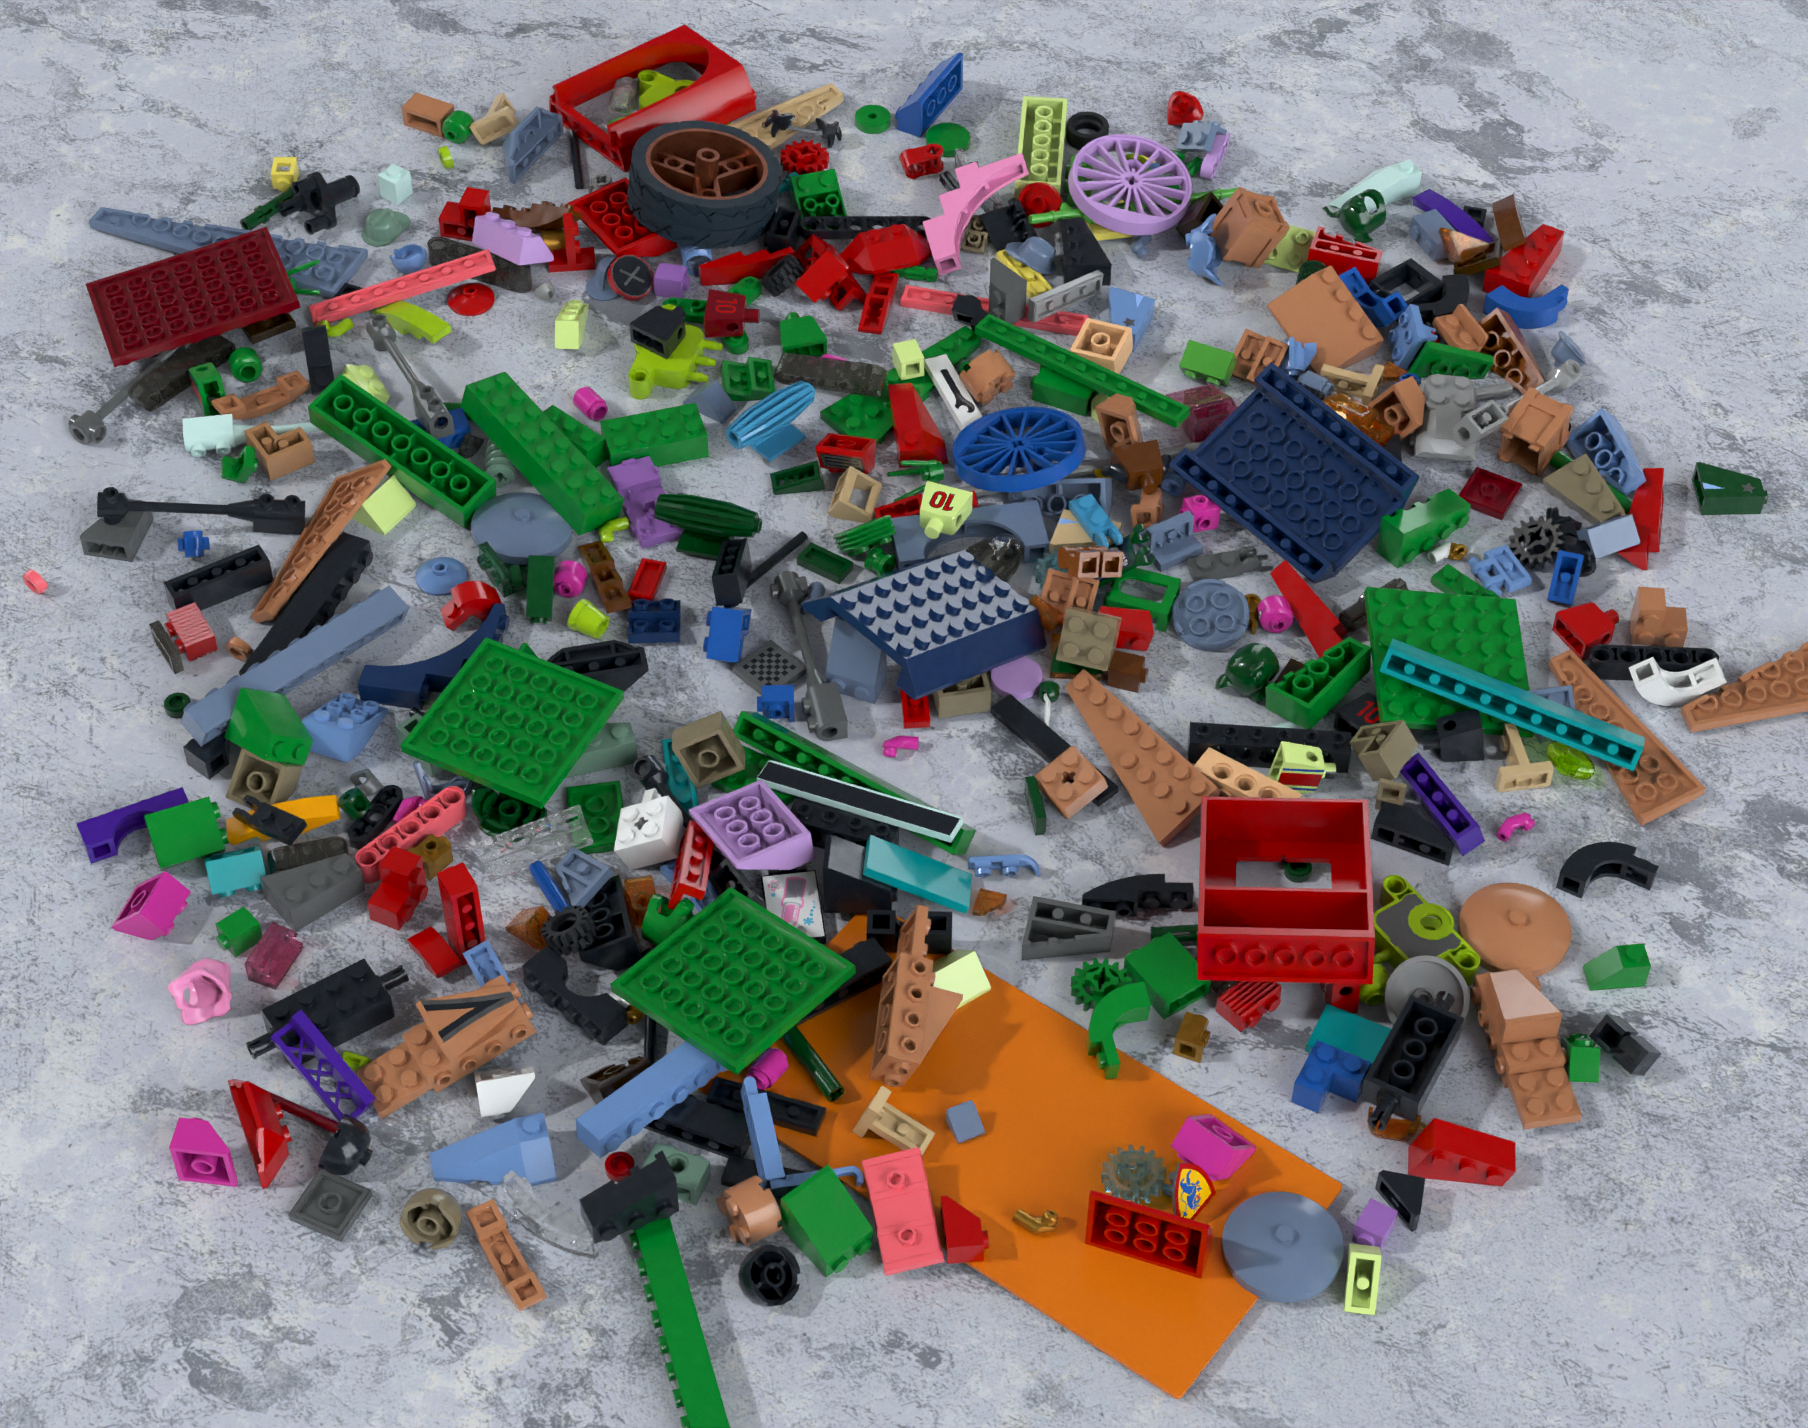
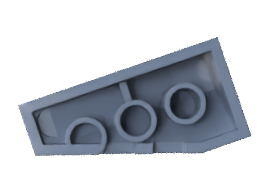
[1008,478,1113,521]

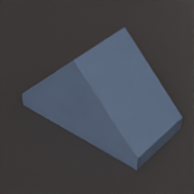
[683,380,737,424]

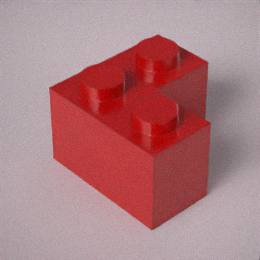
[438,187,492,242]
[367,846,428,931]

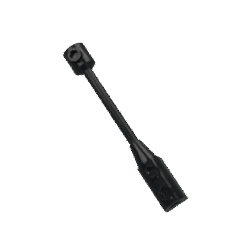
[97,487,305,534]
[632,755,766,908]

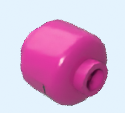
[553,560,587,598]
[1257,595,1293,633]

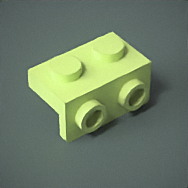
[342,364,390,404]

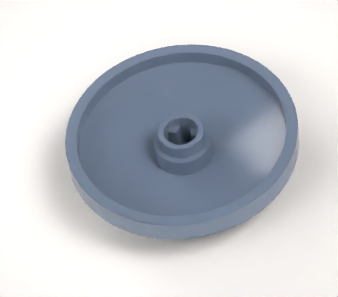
[471,492,573,565]
[1221,1192,1344,1303]

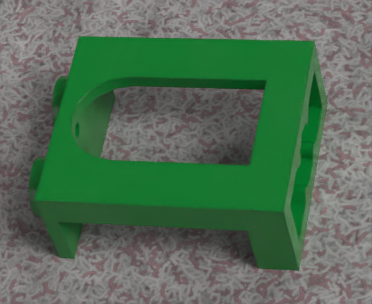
[1103,568,1181,632]

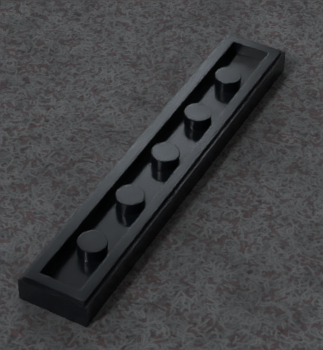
[991,694,1118,807]

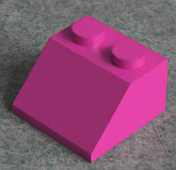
[111,871,191,940]
[1171,1114,1257,1181]
[169,1117,238,1187]

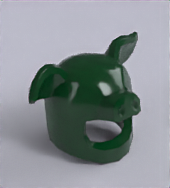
[1322,189,1386,243]
[1215,643,1280,702]

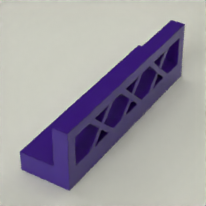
[270,1010,376,1122]

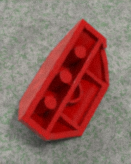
[840,224,932,274]
[228,1079,292,1189]

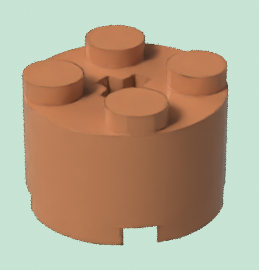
[959,349,1015,406]
[716,1175,782,1246]

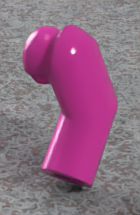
[882,735,919,757]
[392,796,428,824]

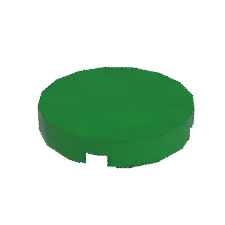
[926,122,970,157]

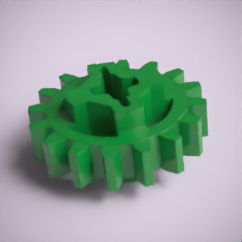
[1070,958,1132,1012]

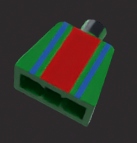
[188,362,226,417]

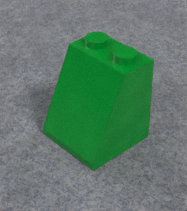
[224,687,313,765]
[780,1165,873,1277]

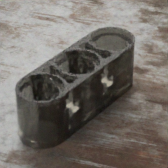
[267,836,349,875]

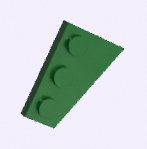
[1408,341,1494,380]

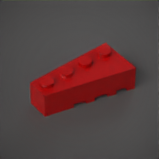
[1482,224,1565,298]

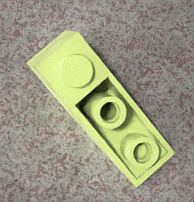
[555,300,589,349]

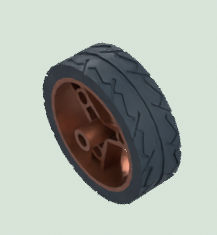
[627,120,781,249]

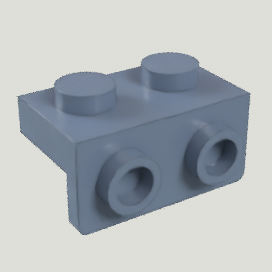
[1176,120,1227,152]

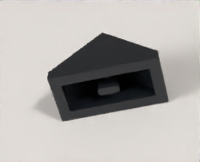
[1375,1170,1425,1232]

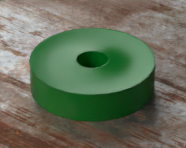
[855,105,891,134]

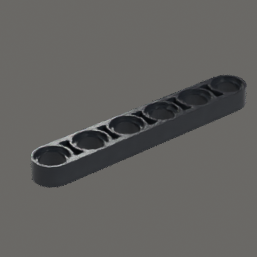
[799,216,931,239]

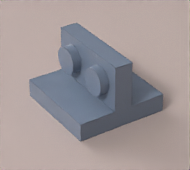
[1137,510,1203,572]

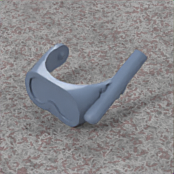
[413,761,472,800]

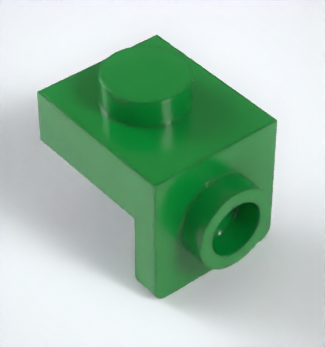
[221,445,258,484]

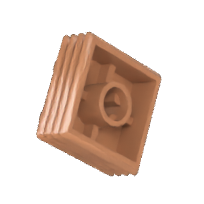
[1034,745,1108,819]

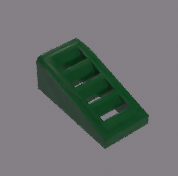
[770,460,825,495]

